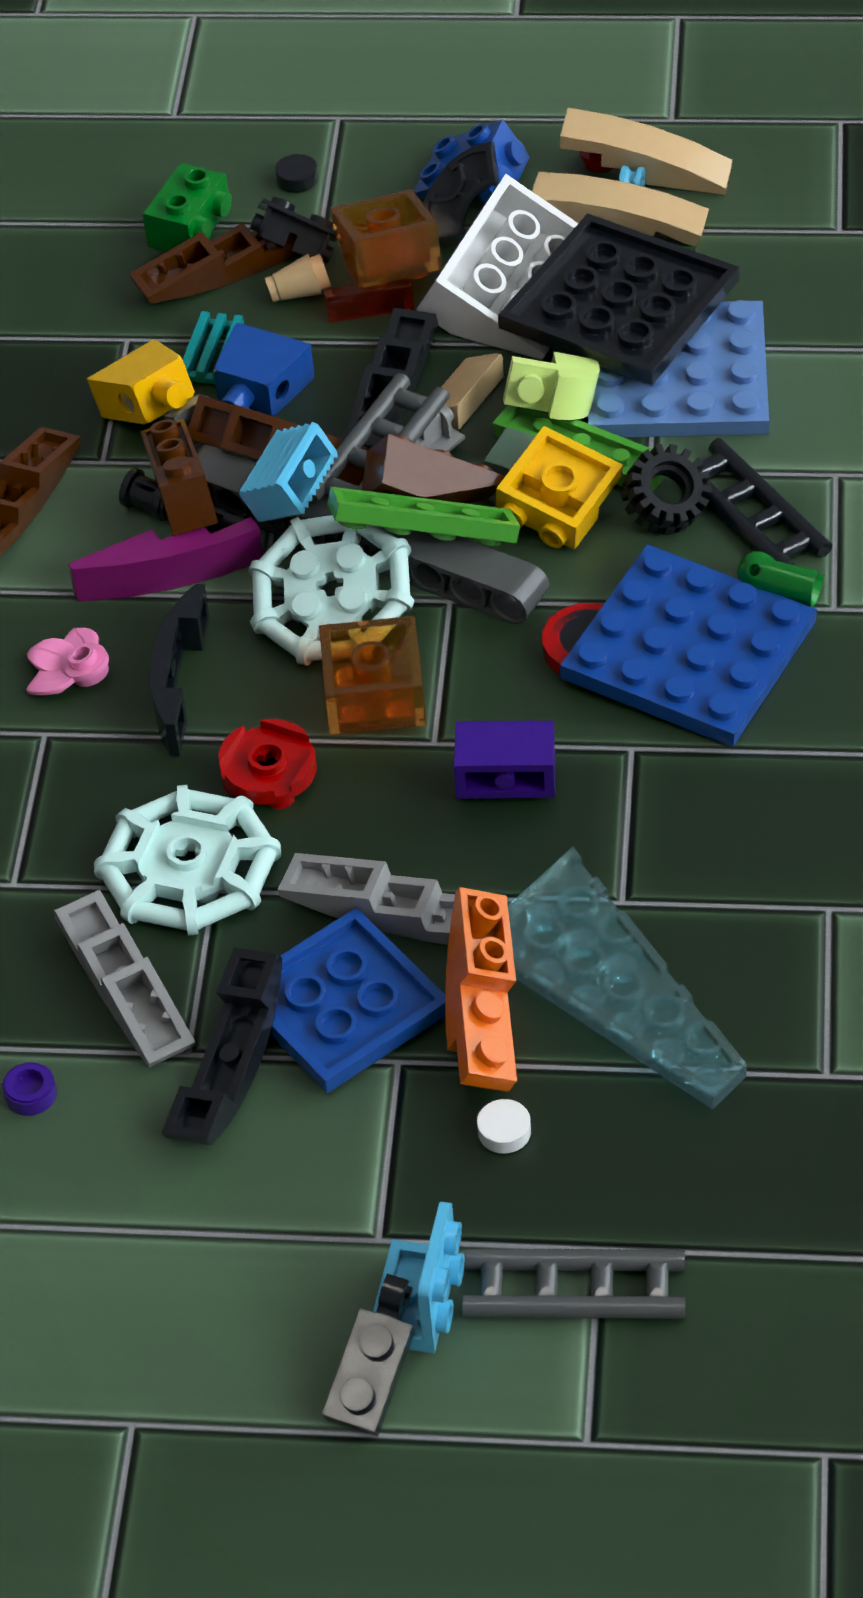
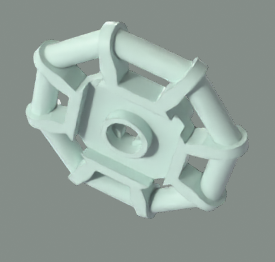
[248,515,414,666]
[94,785,281,936]

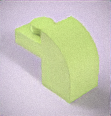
[503,352,600,420]

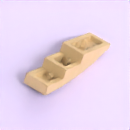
[560,108,732,195]
[531,172,709,247]

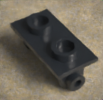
[249,196,342,264]

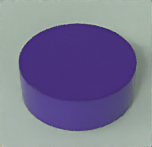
[2,1062,57,1116]

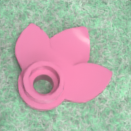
[26,628,109,696]

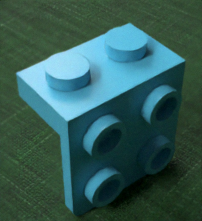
[373,1201,465,1354]

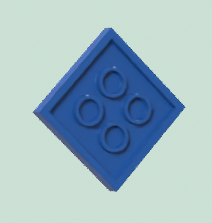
[270,907,445,1094]

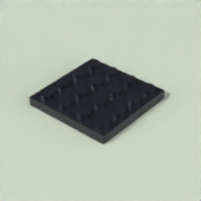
[498,213,739,385]

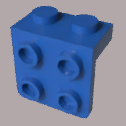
[414,119,530,205]

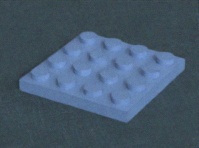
[588,300,769,437]

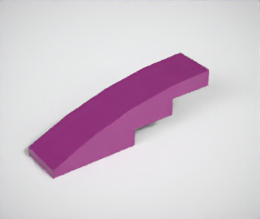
[68,517,263,602]

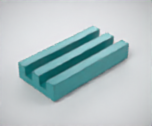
[182,311,244,384]

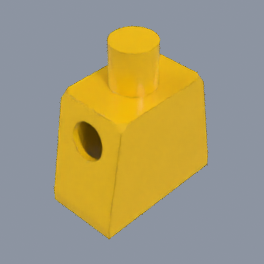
[86,339,195,424]

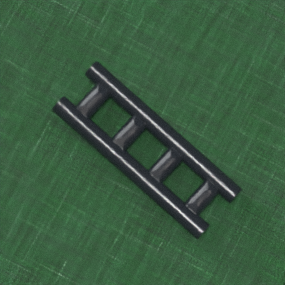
[698,438,833,565]

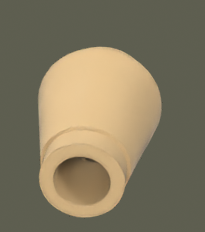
[265,254,331,303]

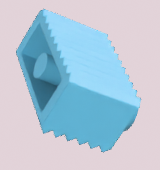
[239,422,338,522]

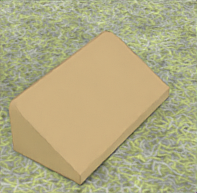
[442,353,504,431]

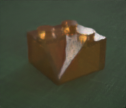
[330,189,442,289]
[319,616,426,735]

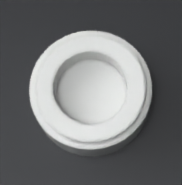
[477,1099,531,1154]

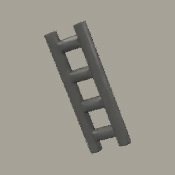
[308,373,450,505]
[462,1249,685,1319]

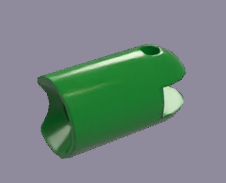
[737,551,824,607]

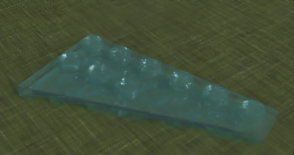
[508,847,747,1109]

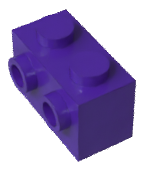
[454,720,556,799]

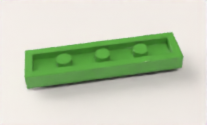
[493,405,666,492]
[327,487,520,546]

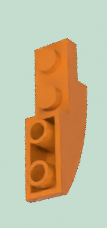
[445,887,517,1092]

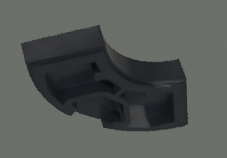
[420,141,500,241]

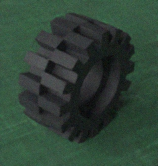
[621,444,712,535]

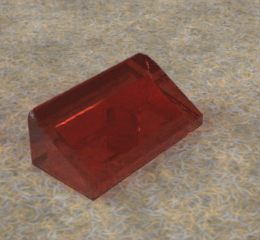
[323,277,414,322]

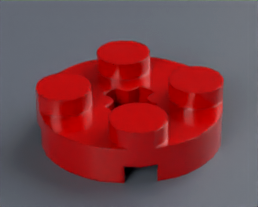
[218,719,317,809]

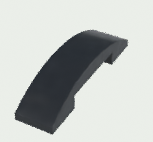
[150,584,210,756]
[162,948,282,1145]

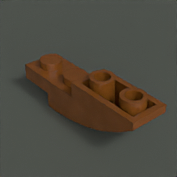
[188,395,370,486]

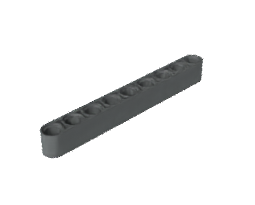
[197,445,550,624]

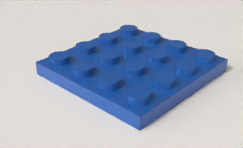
[560,544,817,747]

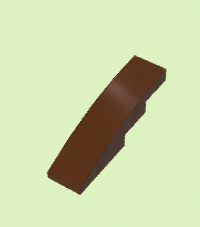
[129,223,297,304]
[0,427,81,557]

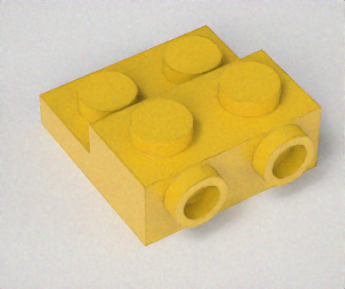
[496,426,623,550]

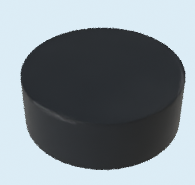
[275,154,318,192]

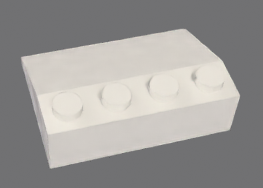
[416,174,578,360]

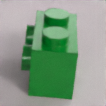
[143,163,232,251]

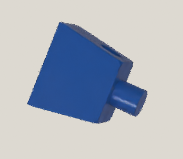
[214,322,315,416]

